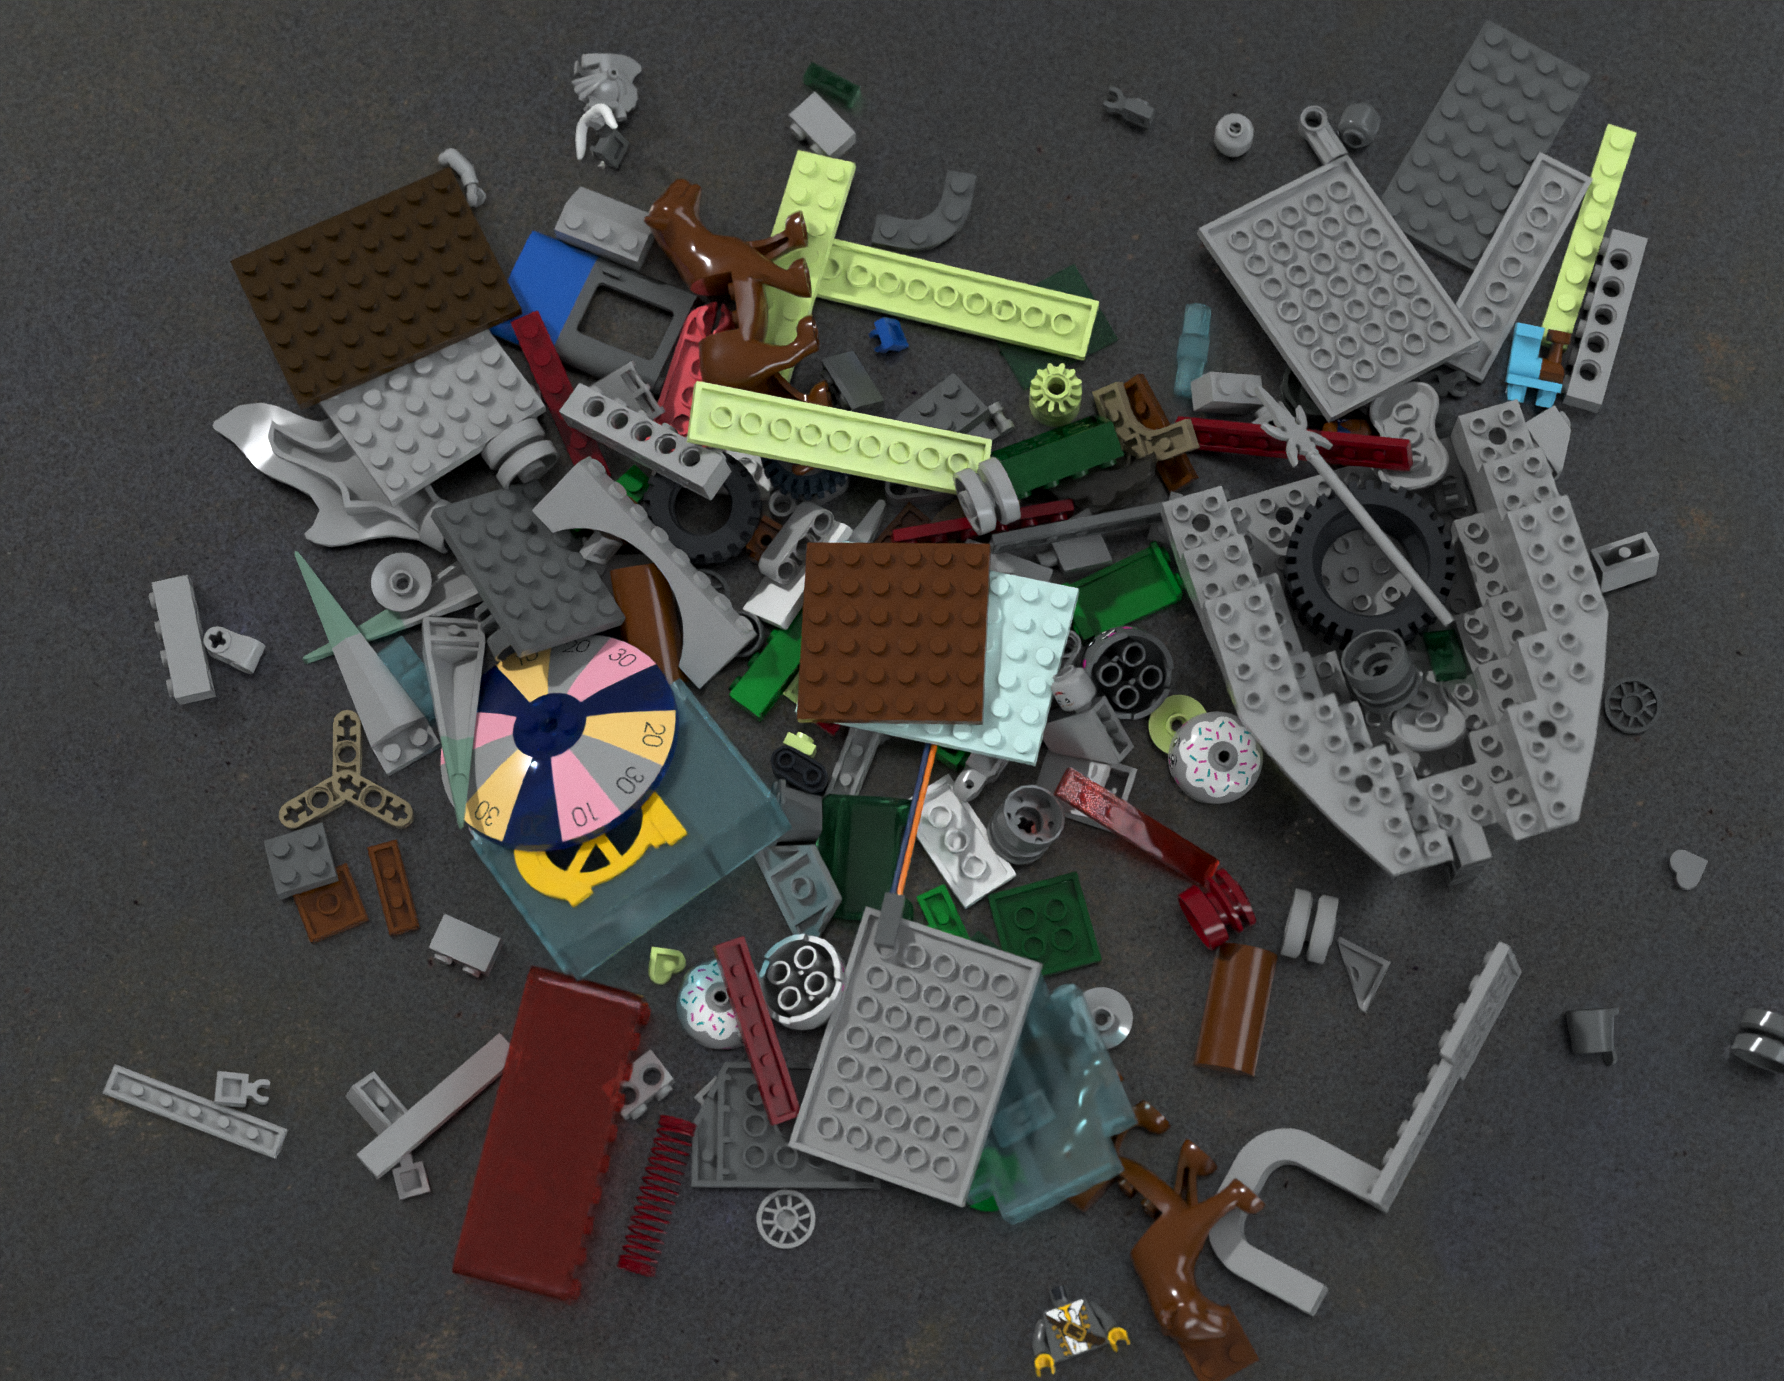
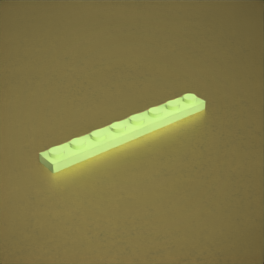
[1541,124,1636,353]

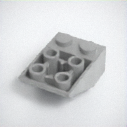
[1036,749,1138,834]

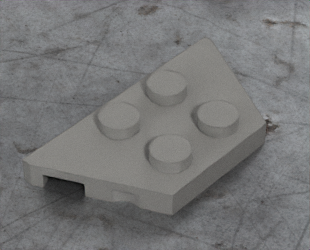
[751,844,842,938]

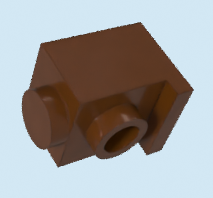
[745,515,783,565]

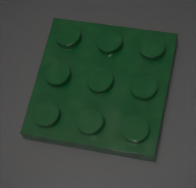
[987,871,1102,979]

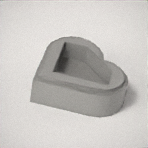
[1668,850,1708,890]

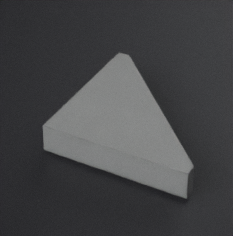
[1336,937,1391,1014]

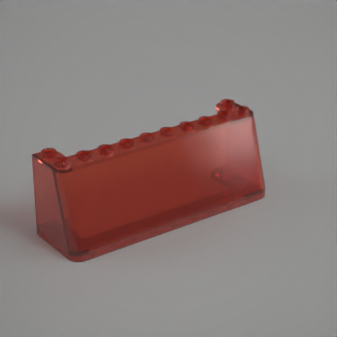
[452,965,651,1306]

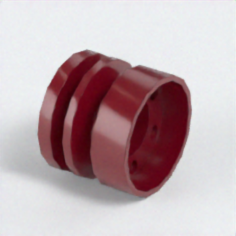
[1177,868,1256,951]

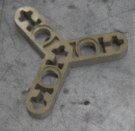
[279,710,414,831]

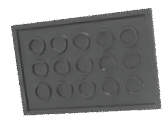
[431,478,626,658]

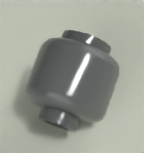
[1338,102,1380,148]

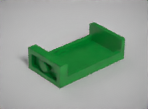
[1061,541,1185,647]

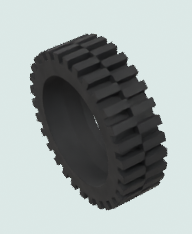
[1284,480,1456,651]

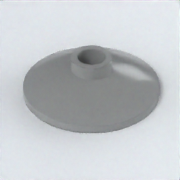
[371,552,432,612]
[1070,987,1133,1050]

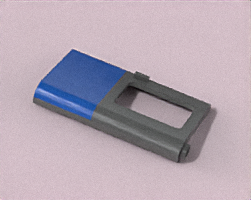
[488,230,699,397]

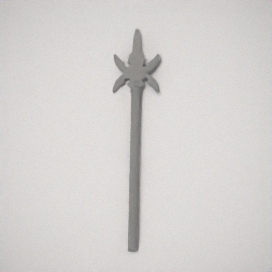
[1254,385,1455,627]

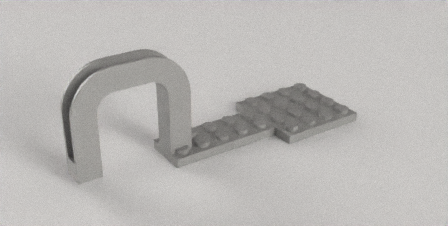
[1208,941,1522,1317]

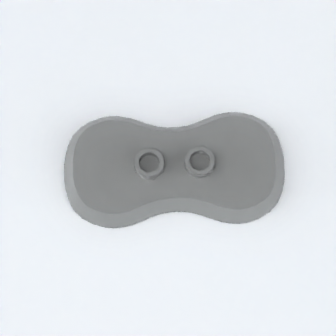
[1369,381,1449,491]
[1392,650,1466,751]

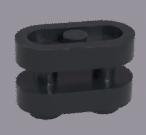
[771,745,829,796]

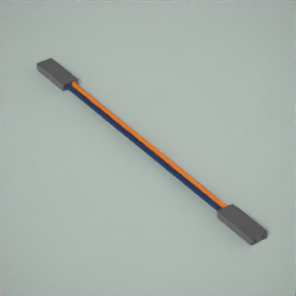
[874,743,938,949]

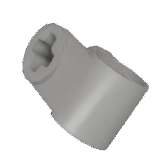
[203,626,265,674]

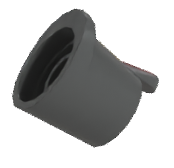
[1565,1007,1619,1066]

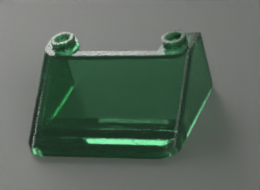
[816,794,922,922]

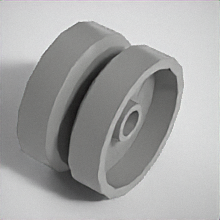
[481,418,560,490]
[953,457,1021,535]
[1280,888,1338,965]

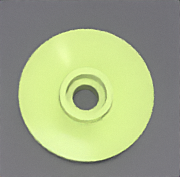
[1148,695,1207,754]

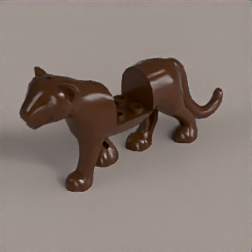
[643,179,833,476]
[1022,1036,1266,1343]

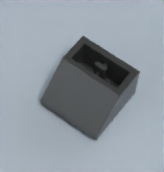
[819,351,885,416]

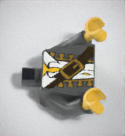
[1032,1285,1130,1376]

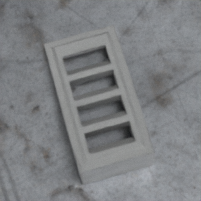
[847,499,887,543]

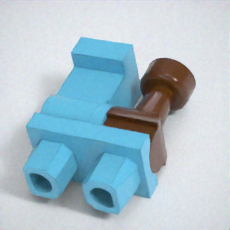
[1505,322,1572,408]

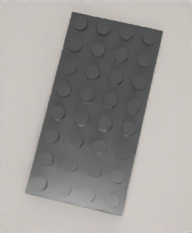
[1380,20,1591,274]

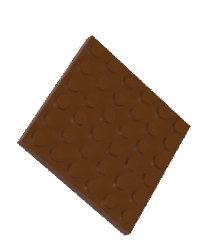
[797,542,991,725]

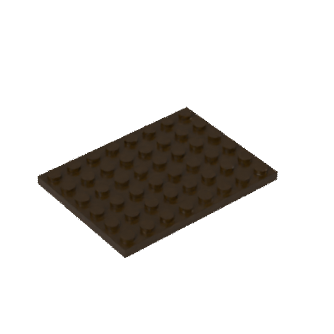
[230,167,522,411]

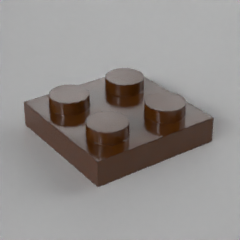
[1175,1304,1259,1381]

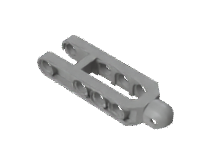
[953,630,1081,803]

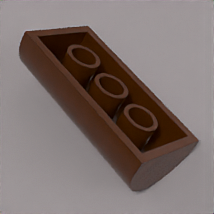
[610,563,689,691]
[1193,943,1278,1078]

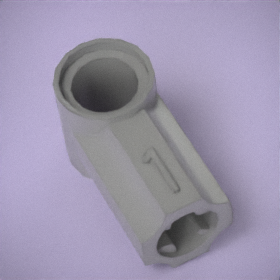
[1298,106,1347,165]

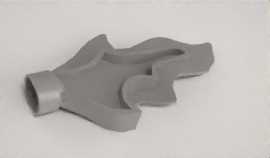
[213,403,452,553]

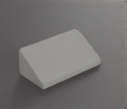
[346,1071,408,1135]

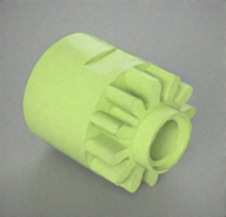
[1029,363,1082,427]

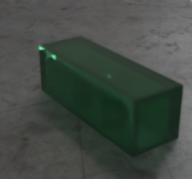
[803,62,861,108]

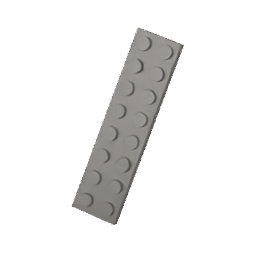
[1443,152,1593,384]

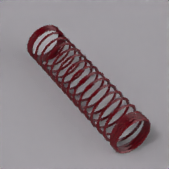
[616,1115,697,1277]

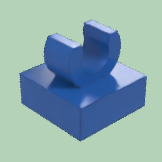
[869,317,909,353]

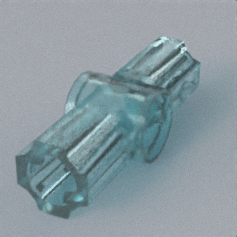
[1174,303,1212,398]

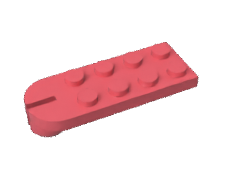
[645,302,736,453]

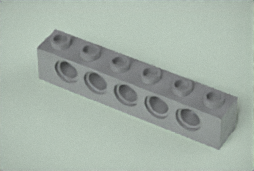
[1561,229,1648,413]
[559,383,732,500]

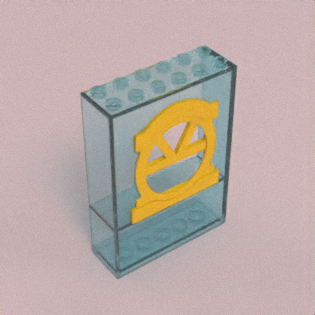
[467,678,792,981]

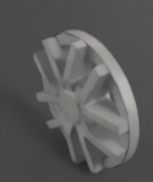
[757,1189,816,1249]

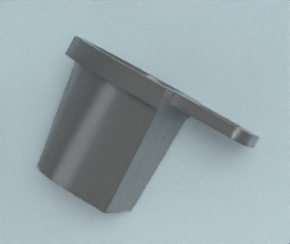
[763,779,822,846]

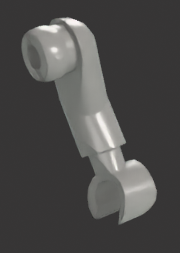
[438,148,486,208]

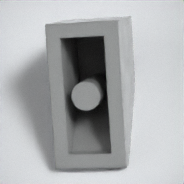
[1526,405,1571,481]

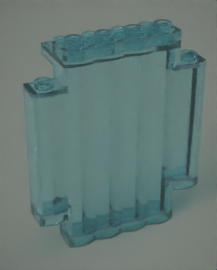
[966,972,1138,1225]

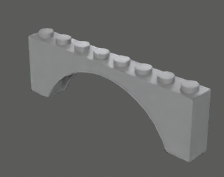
[532,456,757,689]

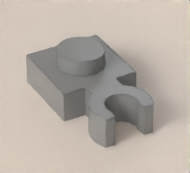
[214,1071,270,1107]

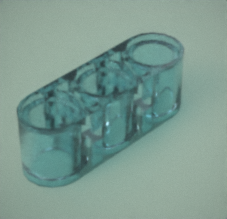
[377,635,436,722]

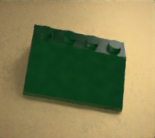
[990,413,1124,500]

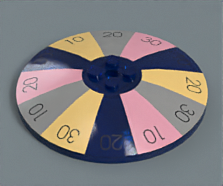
[440,635,679,851]

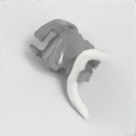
[572,53,642,160]

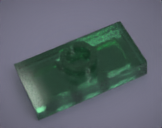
[1423,629,1467,682]

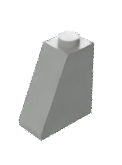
[1042,695,1134,764]

